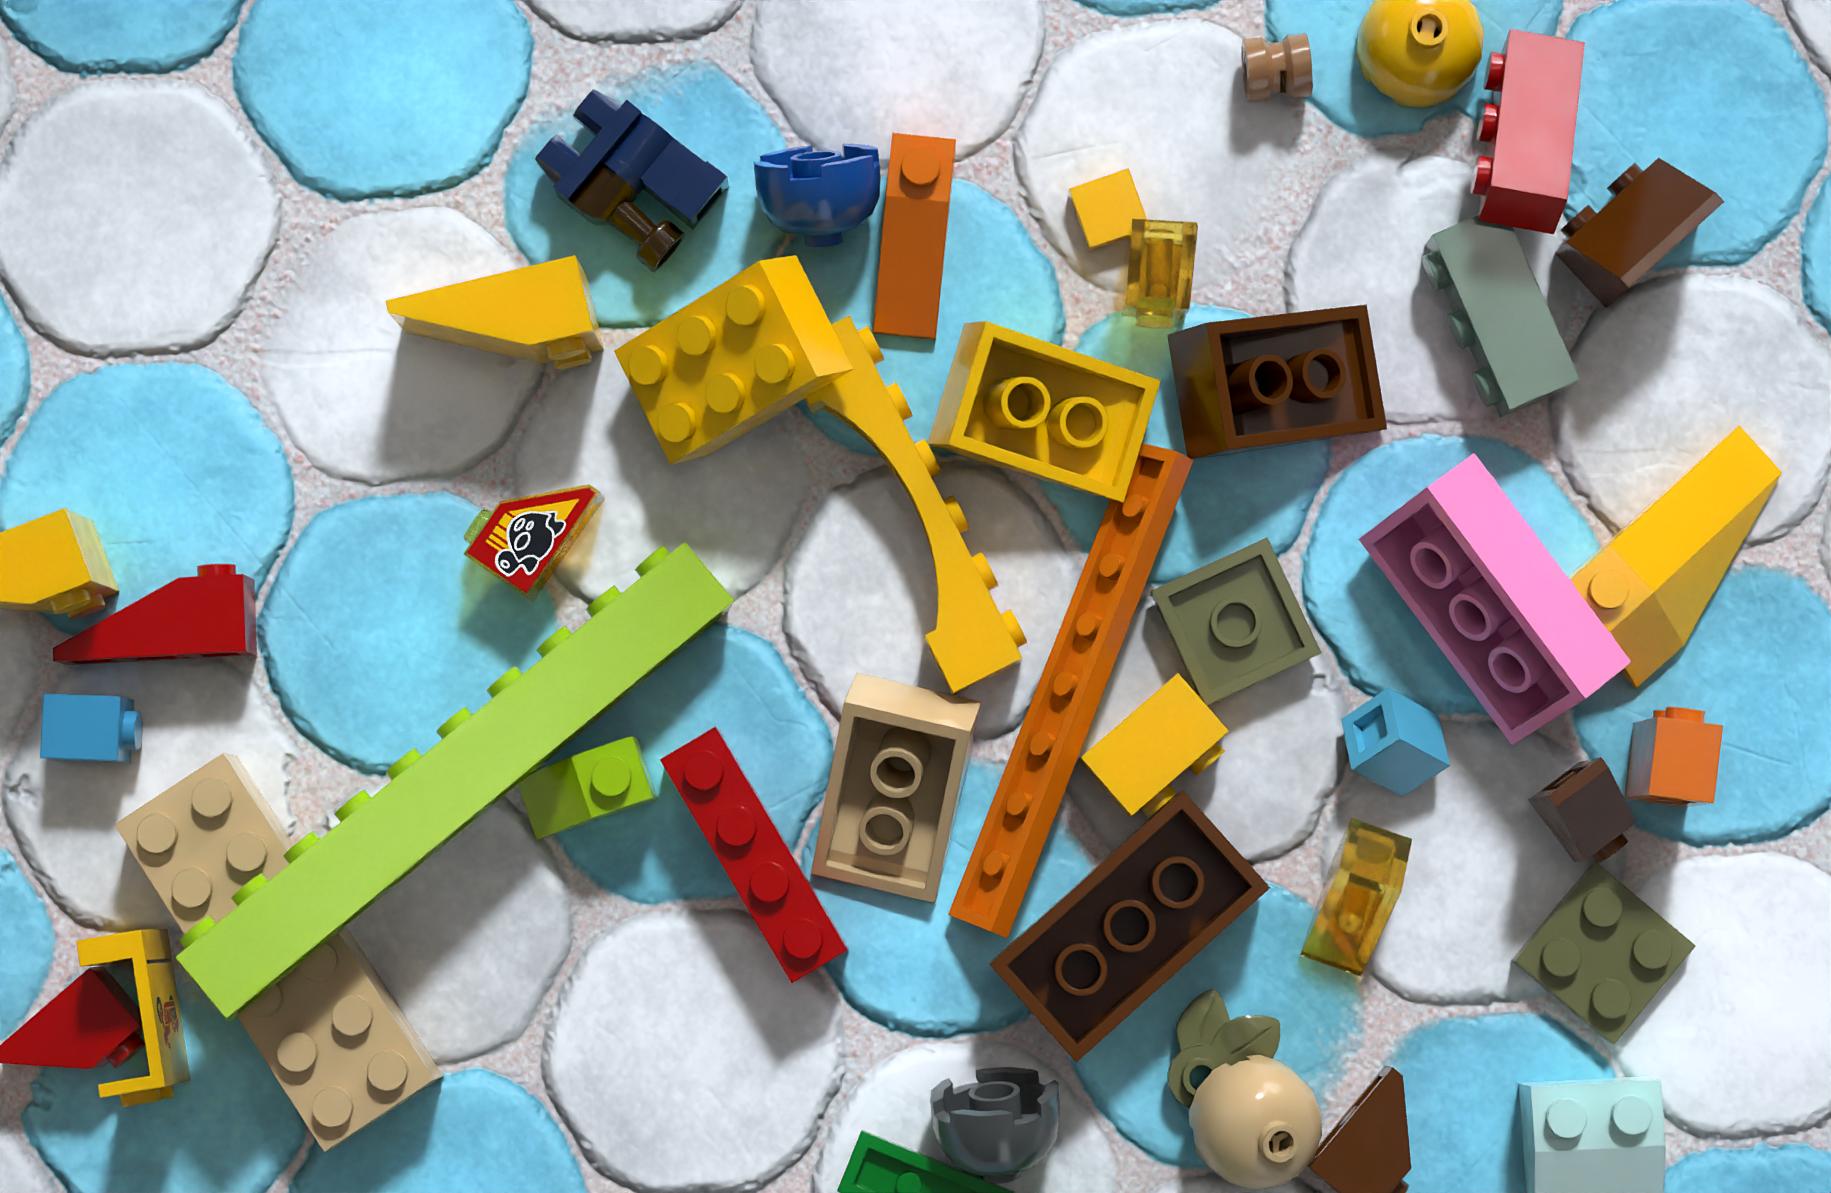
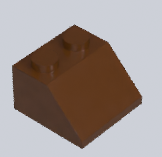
[1555,158,1724,308]

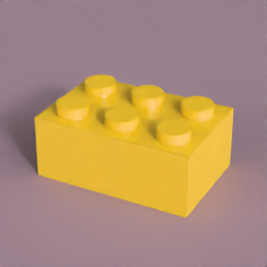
[614,255,853,465]

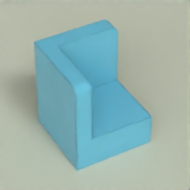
[1341,687,1450,796]

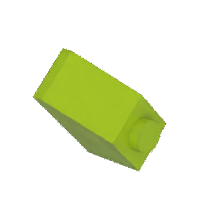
[518,736,659,840]

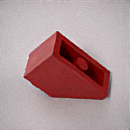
[0,966,145,1069]

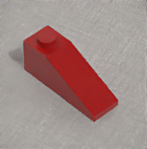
[52,564,257,665]

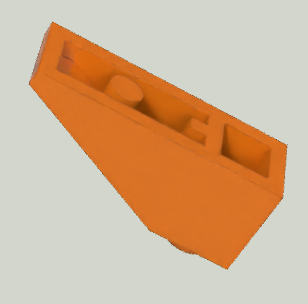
[873,133,956,340]

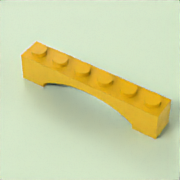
[804,315,1027,695]

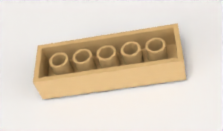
[114,753,443,1152]

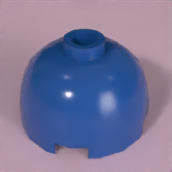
[753,144,881,247]

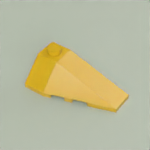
[1568,425,1782,688]

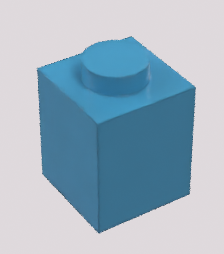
[40,694,143,763]

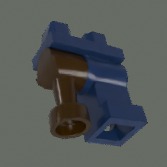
[535,89,729,273]

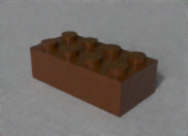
[988,791,1270,1063]

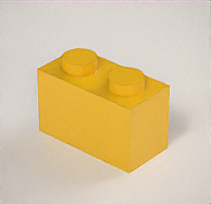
[1078,673,1229,818]

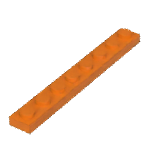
[948,443,1194,938]

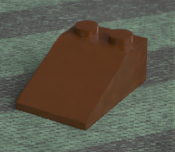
[1167,304,1387,460]

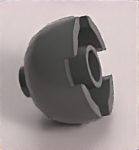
[930,1067,1060,1184]

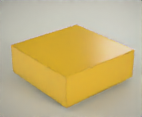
[1068,168,1150,251]

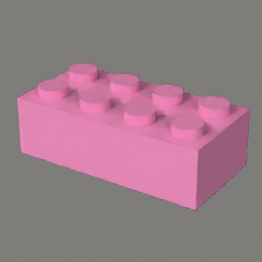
[1358,453,1631,745]

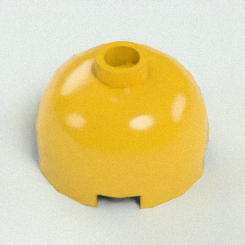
[1356,0,1484,108]

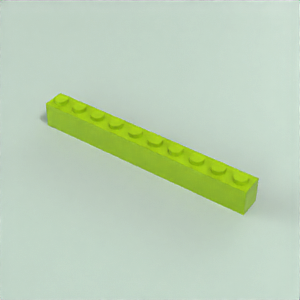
[175,542,735,1023]

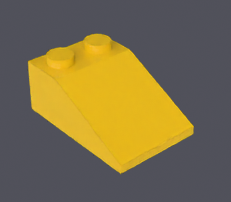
[385,255,604,369]
[928,321,1161,503]
[0,508,120,619]

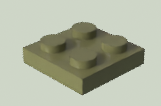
[1150,537,1321,706]
[1511,862,1696,1044]

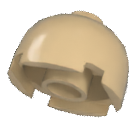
[1189,1055,1322,1190]

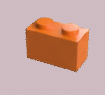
[1625,707,1723,807]

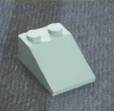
[1519,1076,1666,1193]

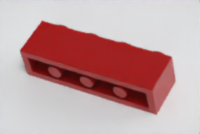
[660,726,849,983]

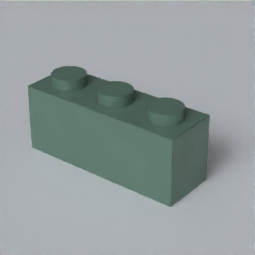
[1422,216,1580,418]

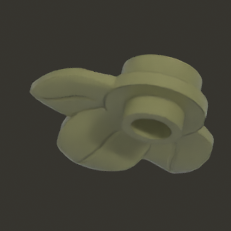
[1167,989,1280,1108]

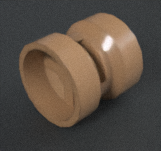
[1241,33,1313,103]

